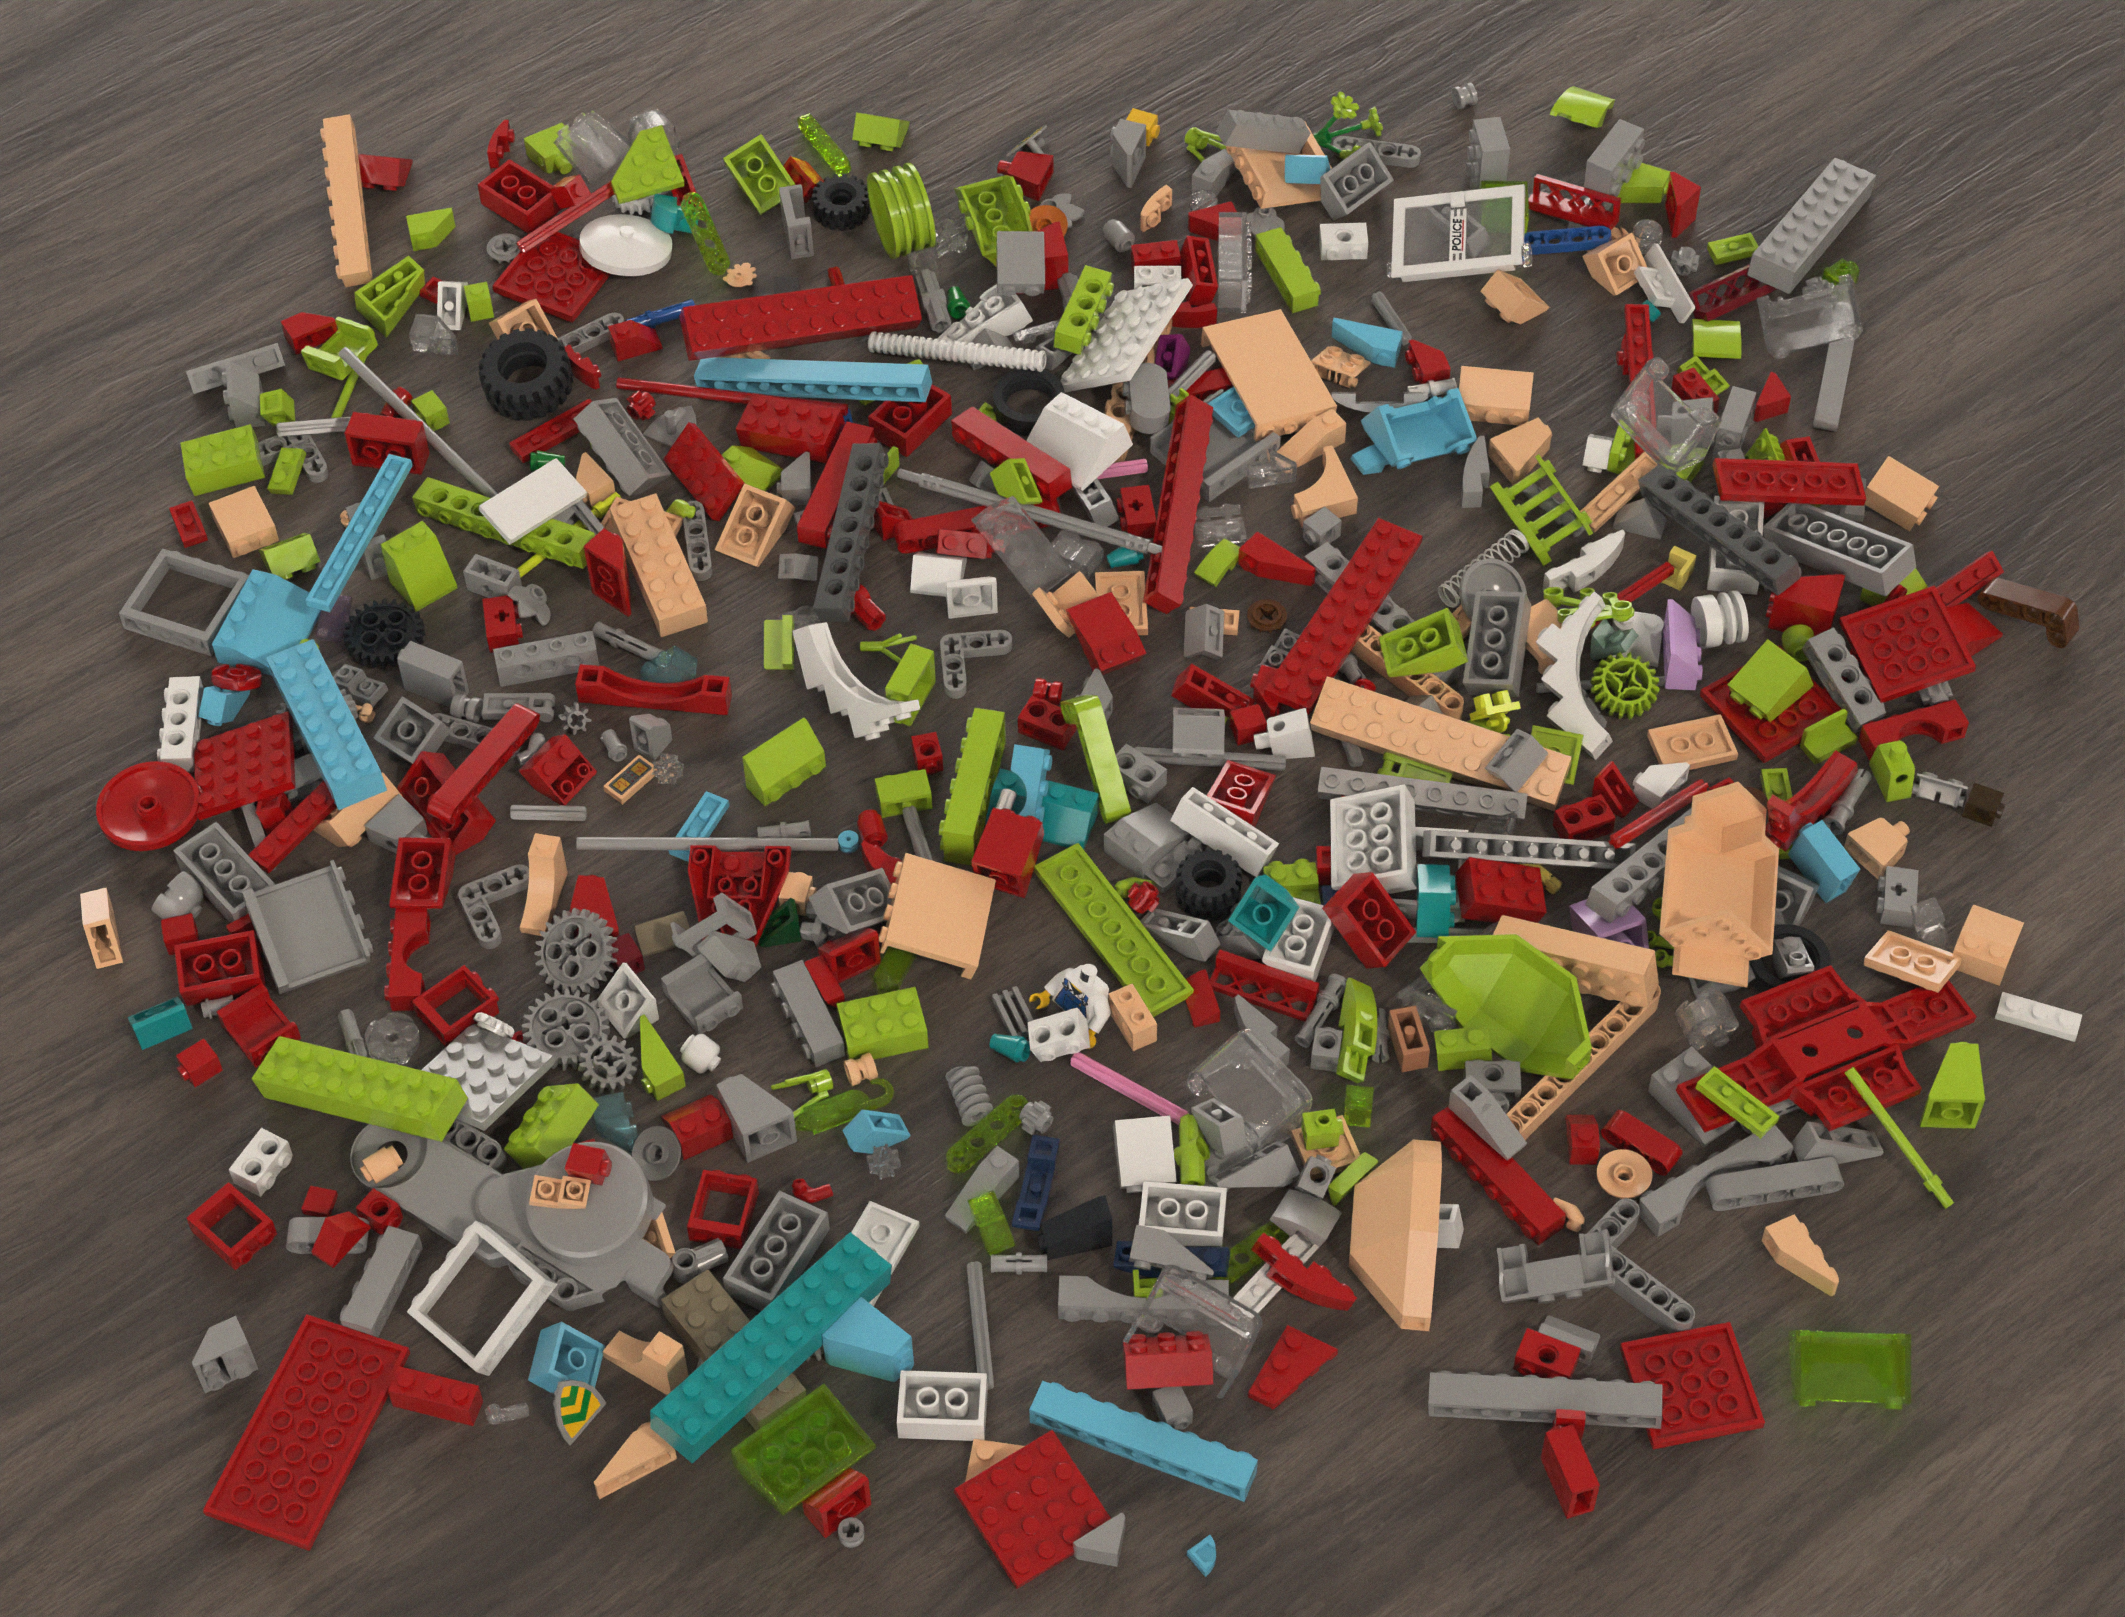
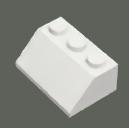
[1262,897,1335,982]

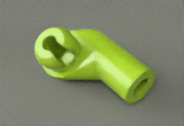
[665,499,696,519]

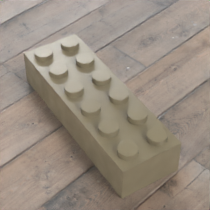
[661,1269,808,1437]

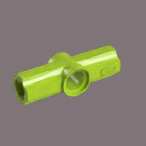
[1174,1114,1210,1186]

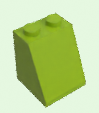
[380,521,458,612]
[1728,639,1814,722]
[1919,1042,1985,1128]

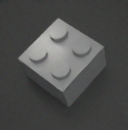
[373,696,451,765]

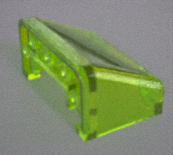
[1788,1330,1911,1410]

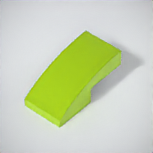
[1676,356,1730,396]
[1194,538,1240,587]

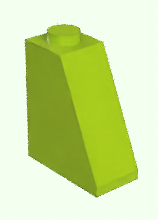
[1617,163,1670,203]

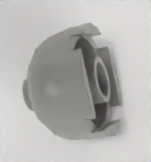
[151,871,203,919]

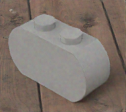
[1123,363,1171,434]

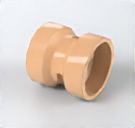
[843,1052,878,1086]

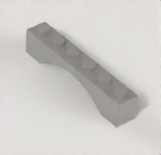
[1639,1125,1793,1237]
[1058,1275,1229,1326]

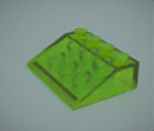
[731,1383,877,1516]

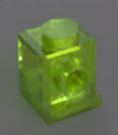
[1822,258,1860,297]

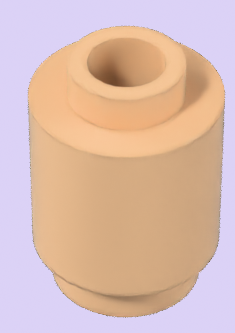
[360,1145,403,1184]

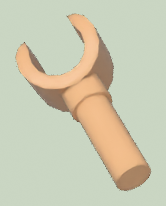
[356,703,376,723]

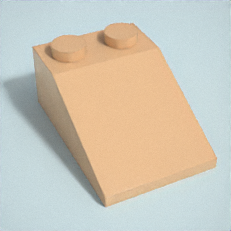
[715,483,796,567]
[1953,904,2024,986]

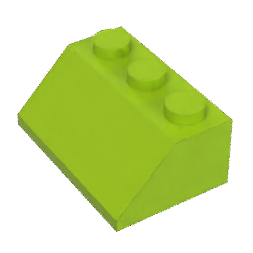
[742,718,826,806]

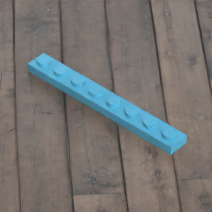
[306,454,413,612]

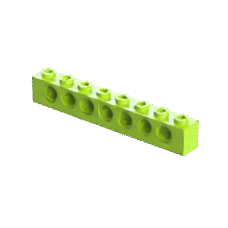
[412,477,595,569]

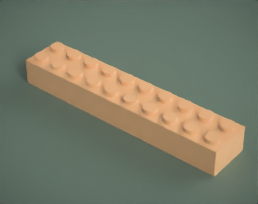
[1310,676,1571,811]

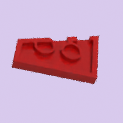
[1248,1325,1338,1410]

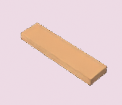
[1580,451,1664,533]

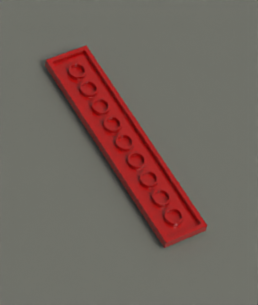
[1264,518,1423,715]

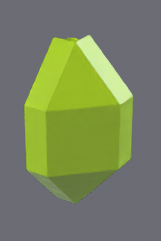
[1420,934,1592,1080]

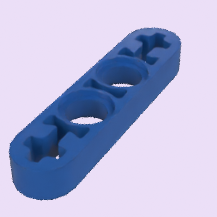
[1523,226,1612,255]

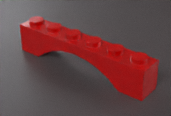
[575,664,732,715]

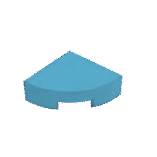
[1187,1535,1216,1577]

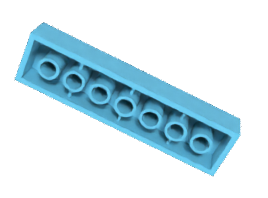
[266,639,387,810]

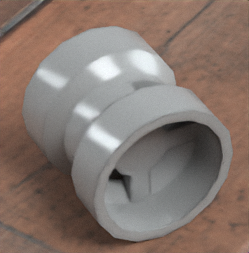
[450,692,483,723]

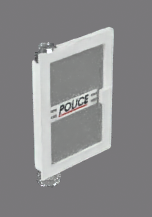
[1387,184,1533,282]

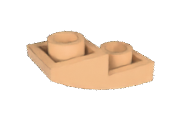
[1140,185,1172,232]
[529,1175,591,1209]

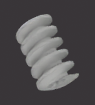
[945,1066,993,1127]

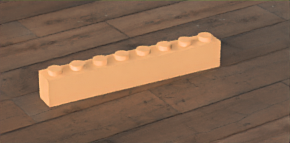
[320,114,373,287]

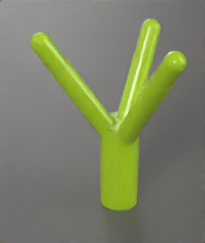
[860,633,917,663]

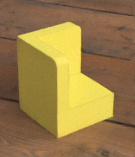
[1662,546,1696,591]

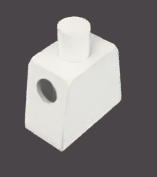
[1254,708,1315,759]

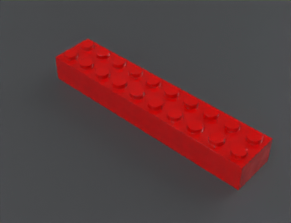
[679,275,922,361]

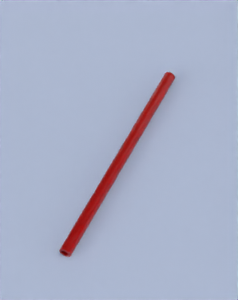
[616,377,848,416]

